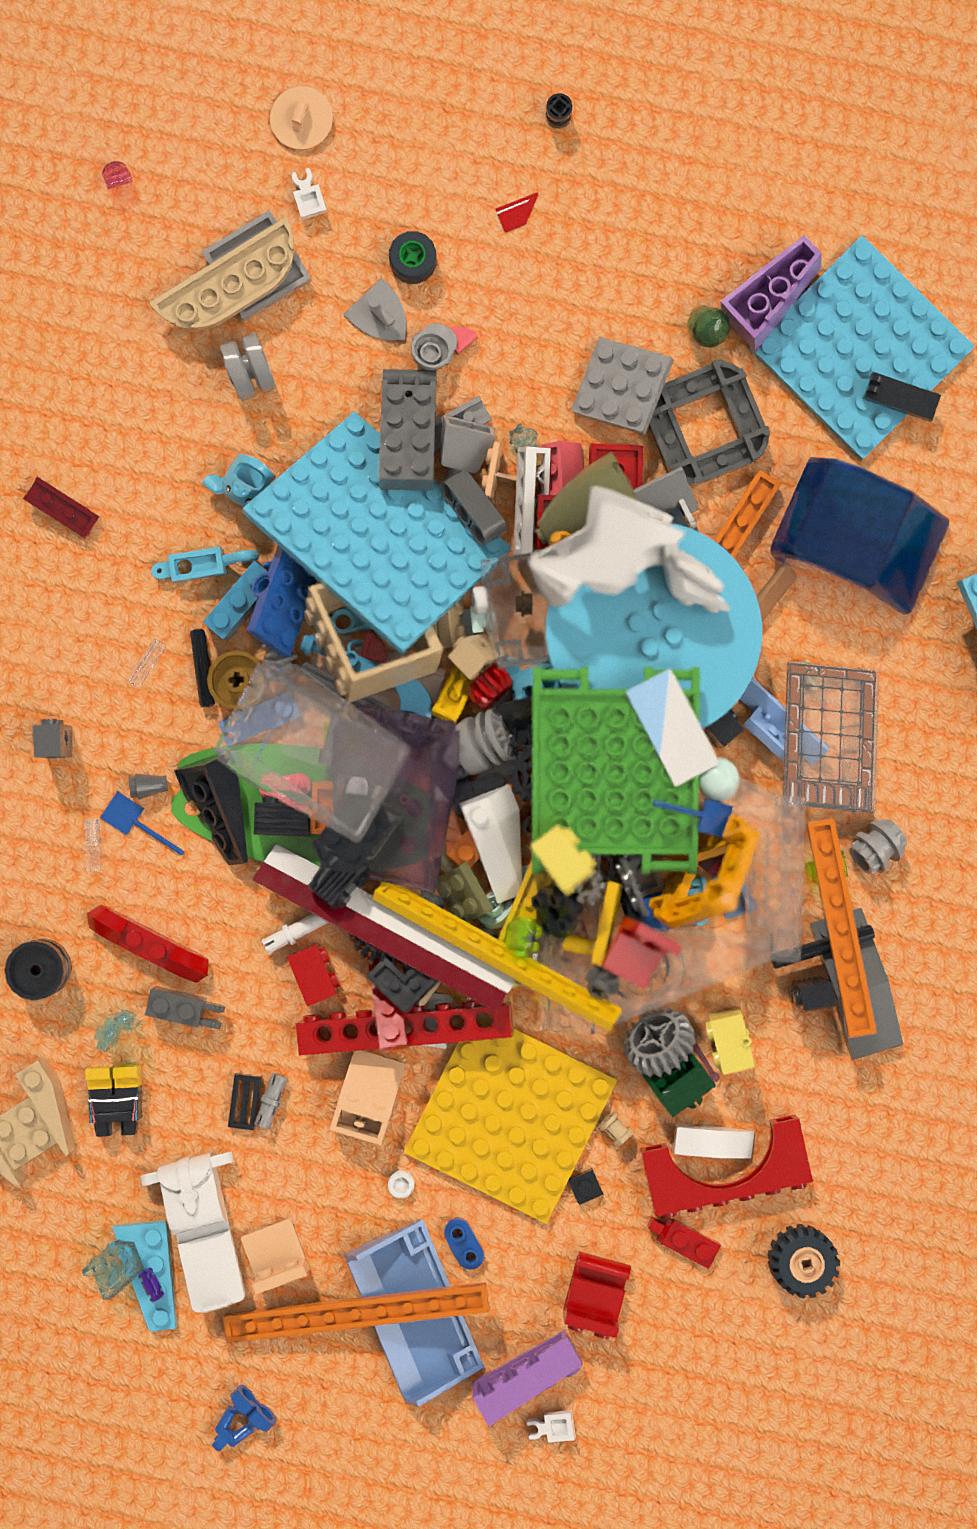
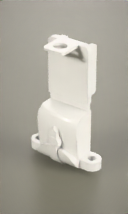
[140,1151,245,1313]

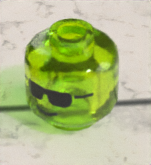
[505,917,542,958]

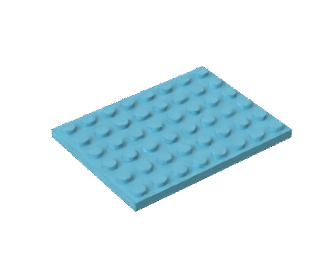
[242,411,512,654]

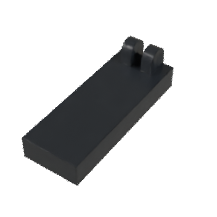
[862,372,941,422]

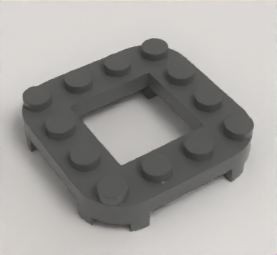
[649,360,770,486]

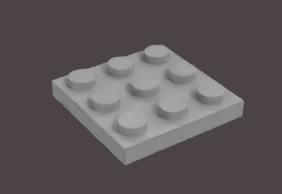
[202,210,312,322]
[571,337,674,435]

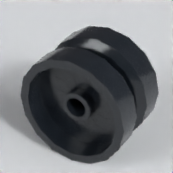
[4,938,72,1001]

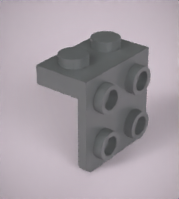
[614,854,664,917]

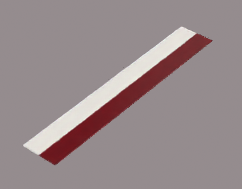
[252,844,516,1012]

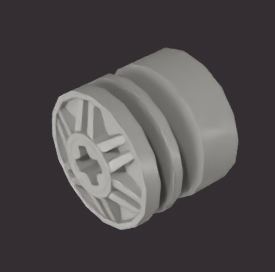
[451,707,518,775]

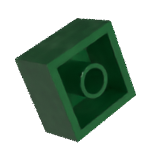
[641,1053,716,1118]

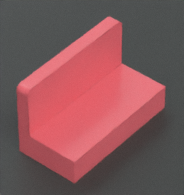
[541,440,583,495]

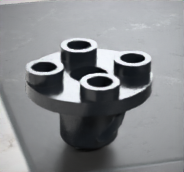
[531,885,584,939]

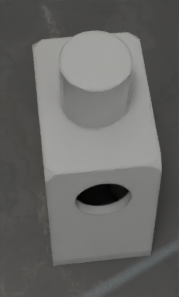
[439,415,495,479]

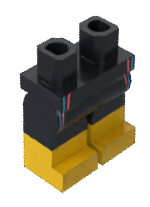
[85,1064,143,1137]

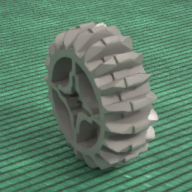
[623,1007,696,1078]

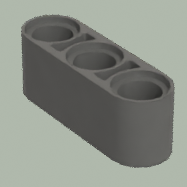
[440,470,507,545]

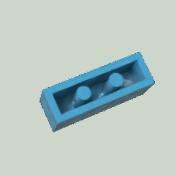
[203,561,268,642]

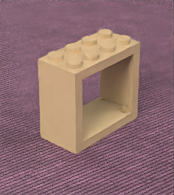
[304,584,443,703]

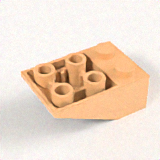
[330,1050,406,1145]

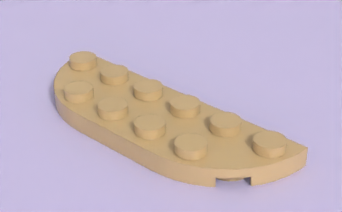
[149,217,295,330]

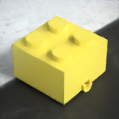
[530,826,597,896]
[705,1007,755,1075]

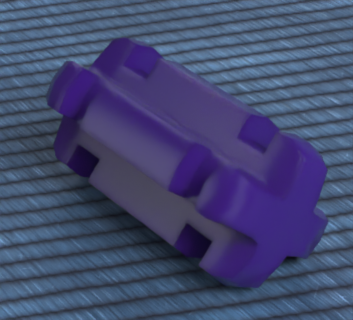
[138,1268,164,1302]

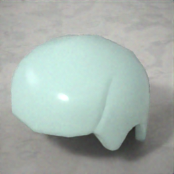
[698,758,740,802]

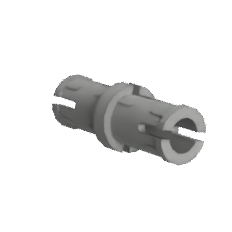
[254,1073,288,1129]

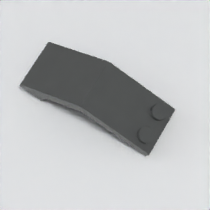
[810,908,903,1060]

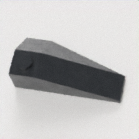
[174,753,248,865]

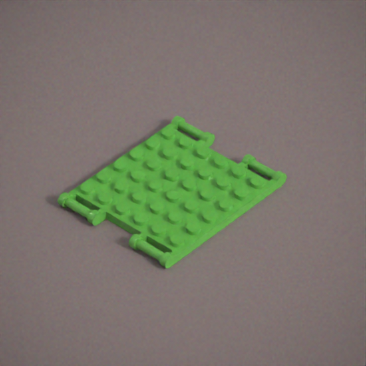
[532,666,700,874]

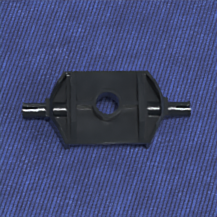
[311,781,390,885]

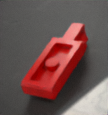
[647,1216,721,1269]

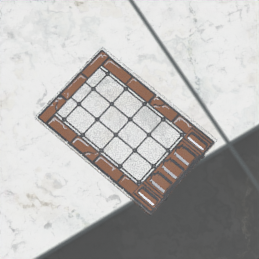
[782,661,879,813]

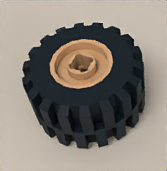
[767,1224,840,1298]

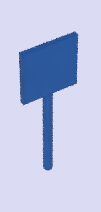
[100,791,184,855]
[652,799,733,837]

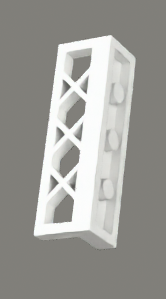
[513,446,551,556]

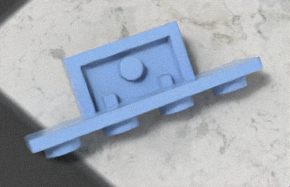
[739,678,828,765]

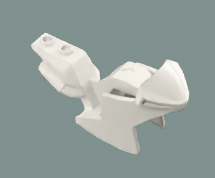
[528,486,730,613]

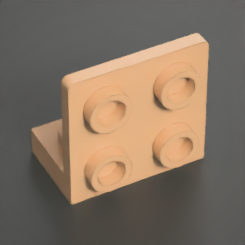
[241,1218,309,1294]

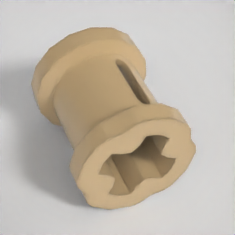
[598,1111,633,1147]

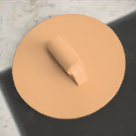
[270,86,333,150]

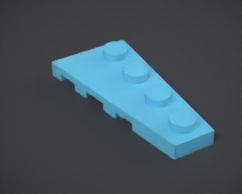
[112,1220,177,1331]

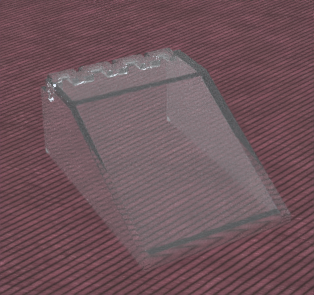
[214,660,411,842]

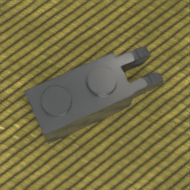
[145,986,225,1029]

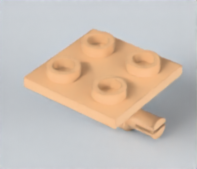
[481,442,539,505]

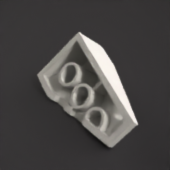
[459,784,522,904]

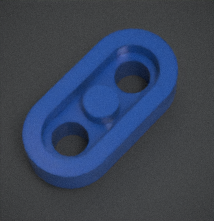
[444,1217,484,1270]

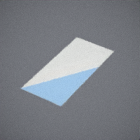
[626,669,720,787]

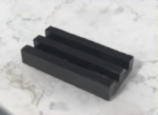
[228,1073,262,1130]

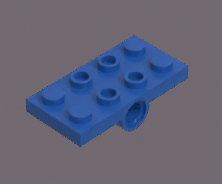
[247,546,317,658]

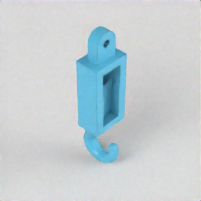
[152,547,260,583]

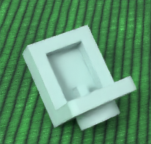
[462,606,488,636]

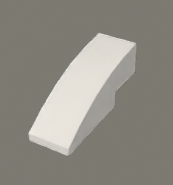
[673,1123,754,1158]

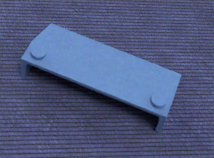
[344,1219,484,1407]

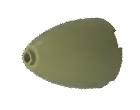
[536,452,639,544]

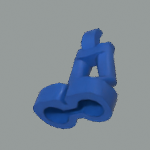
[212,1385,276,1452]

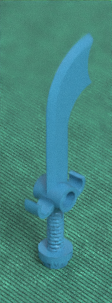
[300,634,432,724]

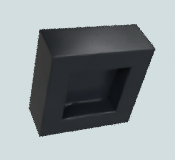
[568,1168,603,1205]

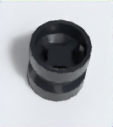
[545,93,573,129]

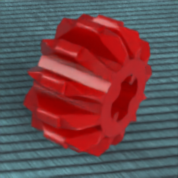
[467,664,513,709]

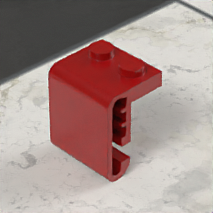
[563,1251,631,1339]

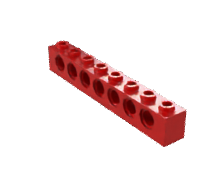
[296,1000,514,1056]

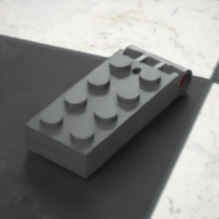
[378,369,437,490]

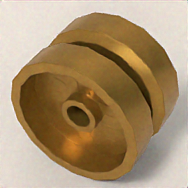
[207,650,271,711]

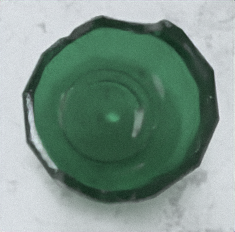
[687,305,731,348]

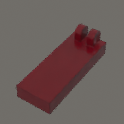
[23,477,100,539]

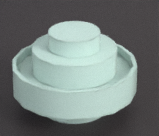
[478,892,514,929]

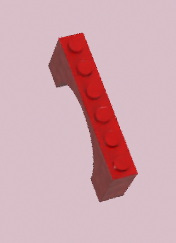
[640,1114,813,1218]

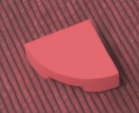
[450,327,478,355]

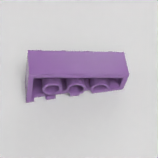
[720,235,822,352]
[472,1329,582,1427]

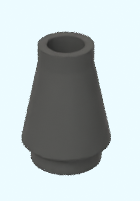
[128,774,168,800]

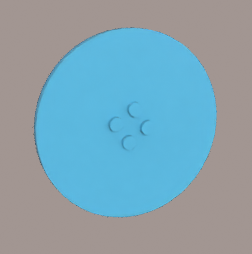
[545,523,762,728]

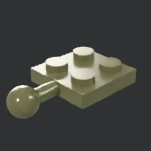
[425,837,494,922]

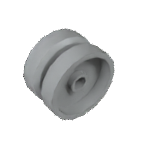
[220,332,277,401]

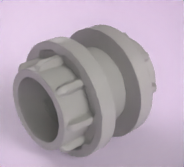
[849,819,907,874]

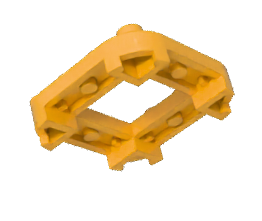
[649,814,760,929]

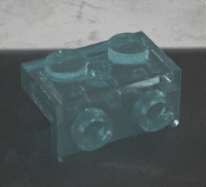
[95,1009,142,1052]
[82,1240,145,1300]

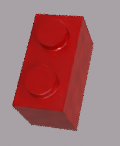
[287,943,341,1007]

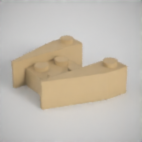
[0,1056,75,1187]

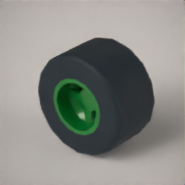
[389,231,437,284]

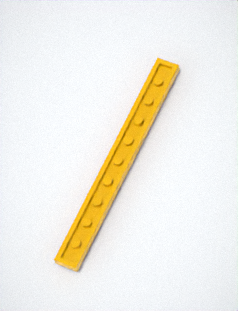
[372,878,623,1032]

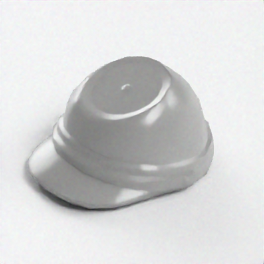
[411,323,457,371]

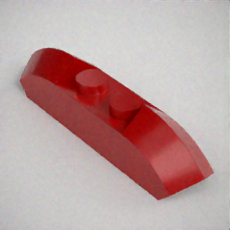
[87,905,209,983]

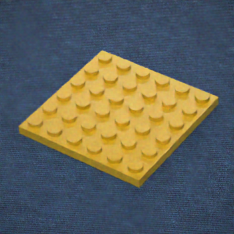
[403,1012,618,1224]

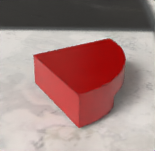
[360,632,387,664]

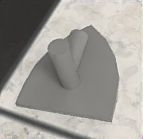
[344,278,407,341]

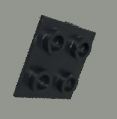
[496,695,533,749]

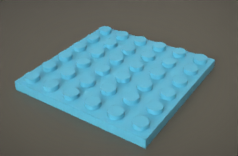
[749,235,975,461]

